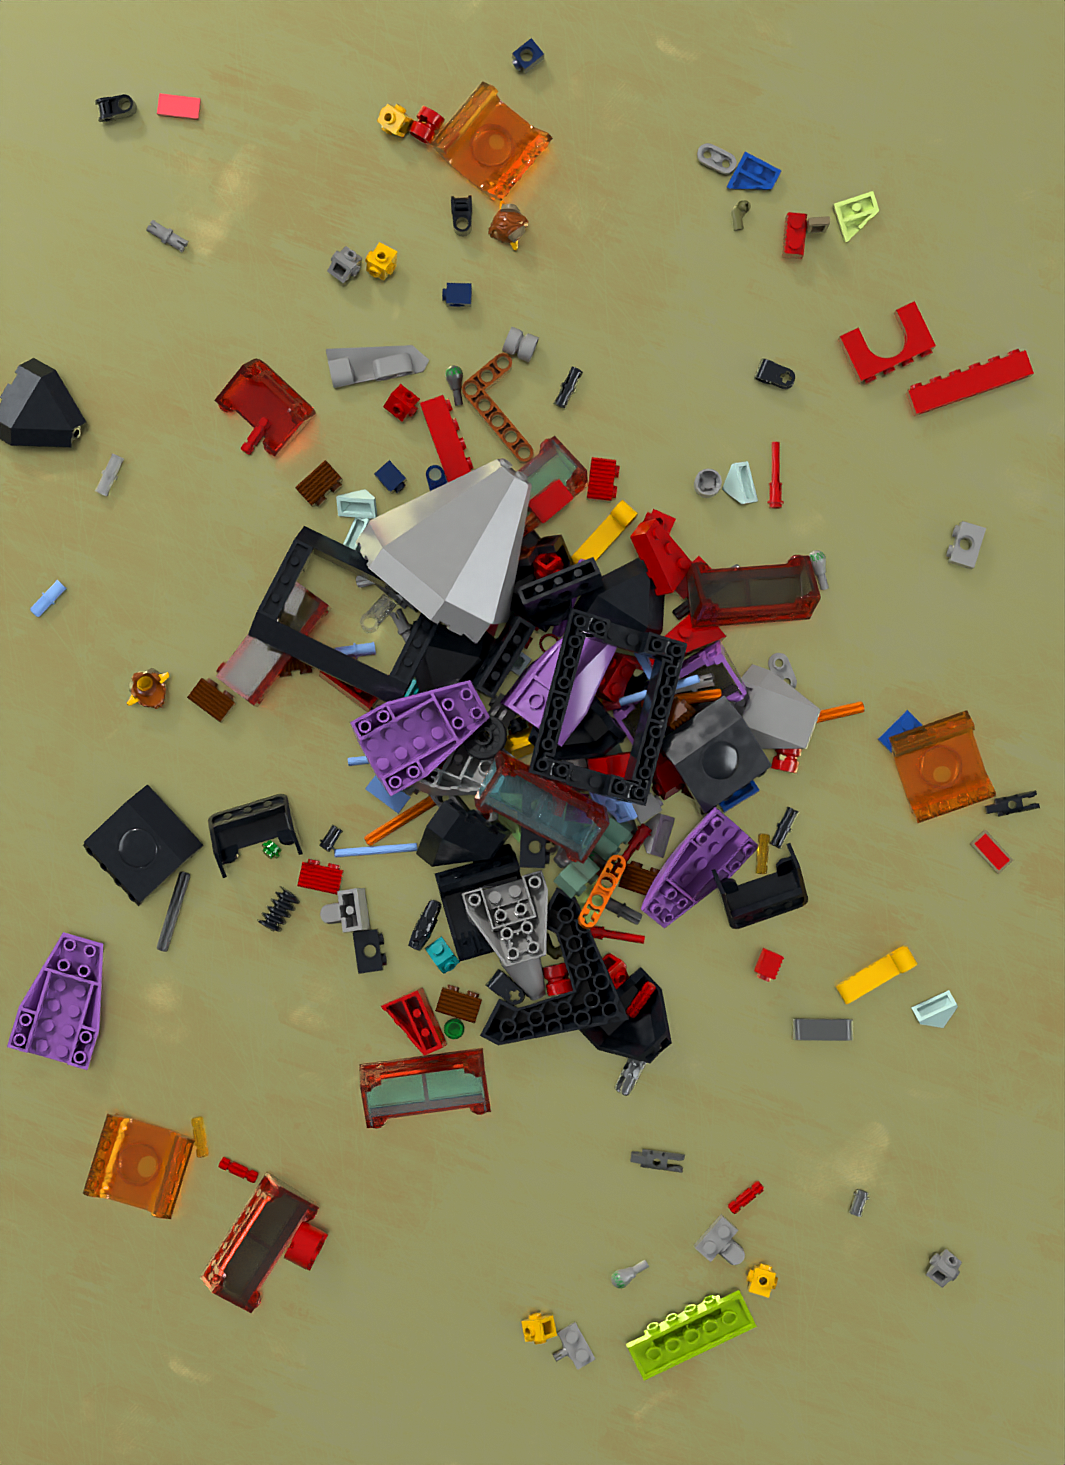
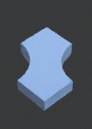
[589,792,638,823]

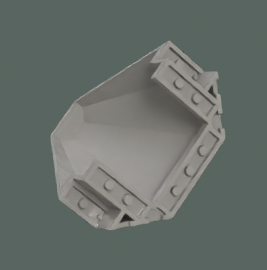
[356,458,532,643]

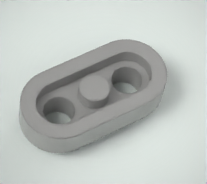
[697,143,737,175]
[768,653,797,689]

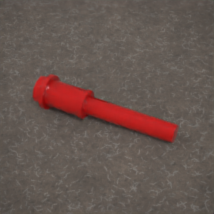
[767,442,784,509]
[606,823,652,883]
[590,926,645,944]

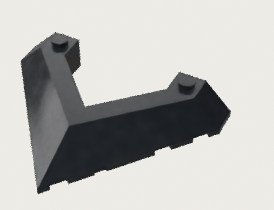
[480,887,629,1046]

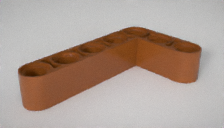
[462,353,534,464]

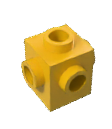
[377,104,414,137]
[365,242,397,280]
[746,1263,778,1298]
[521,1313,557,1345]

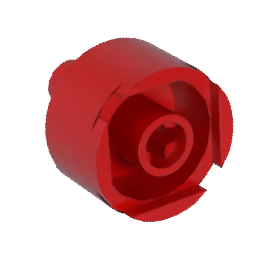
[284,1221,328,1271]

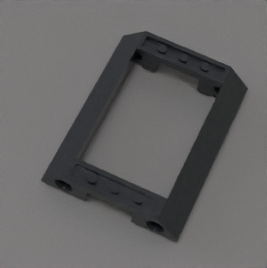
[248,526,442,702]
[528,608,687,806]

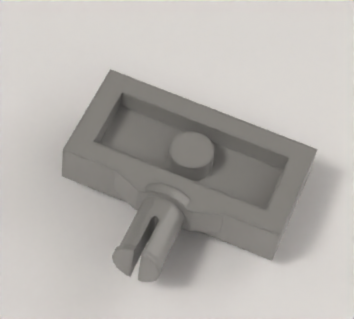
[552,1322,595,1370]

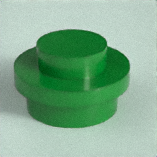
[262,840,281,859]
[444,1018,465,1039]

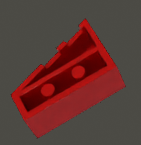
[630,519,693,596]
[665,606,727,657]
[319,671,389,713]
[381,987,447,1056]

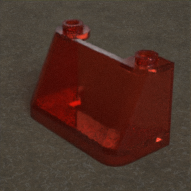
[214,358,316,457]

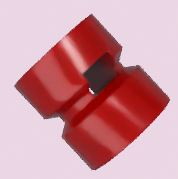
[408,106,445,145]
[771,749,802,774]
[542,962,573,996]

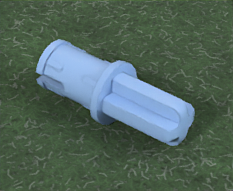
[30,580,67,617]
[334,642,376,659]

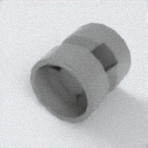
[502,327,539,362]
[694,468,722,498]

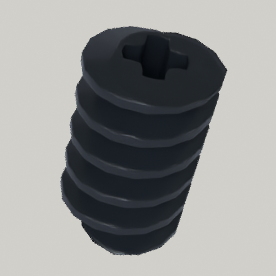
[257,886,300,932]

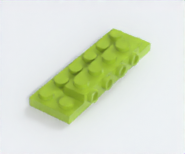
[626,1290,757,1381]

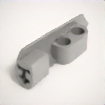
[326,345,429,388]

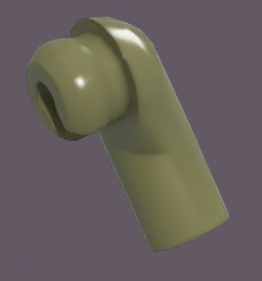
[731,200,751,231]
[546,933,563,960]

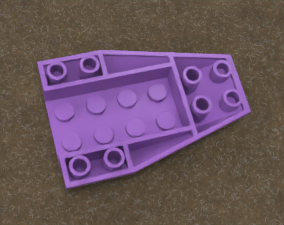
[500,637,617,747]
[350,680,490,796]
[641,806,759,929]
[7,932,104,1070]

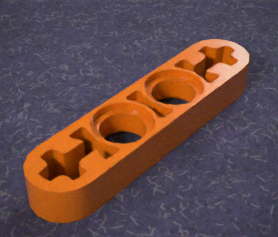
[578,855,626,929]

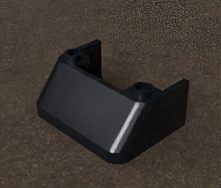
[208,794,303,878]
[711,843,808,929]

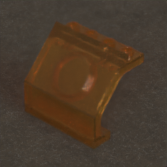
[431,81,553,201]
[889,710,996,823]
[83,1113,195,1219]

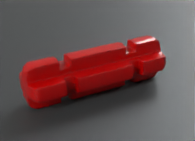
[241,417,272,455]
[626,981,656,1018]
[218,1157,259,1183]
[728,1181,765,1214]

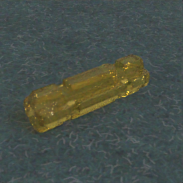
[756,834,770,874]
[191,1116,208,1158]

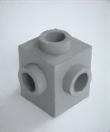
[327,246,362,283]
[926,1249,962,1288]

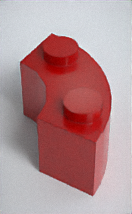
[587,751,631,778]
[652,753,685,800]

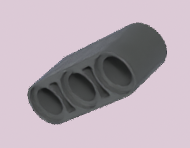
[793,1018,853,1041]

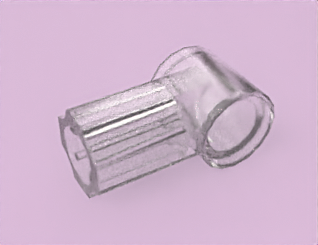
[360,593,397,633]

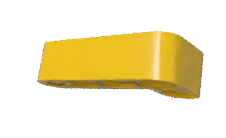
[571,500,638,565]
[835,945,918,1004]

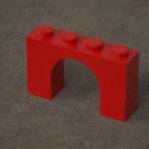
[838,301,936,384]

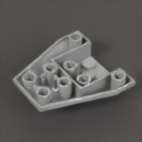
[731,664,821,749]
[462,870,548,967]

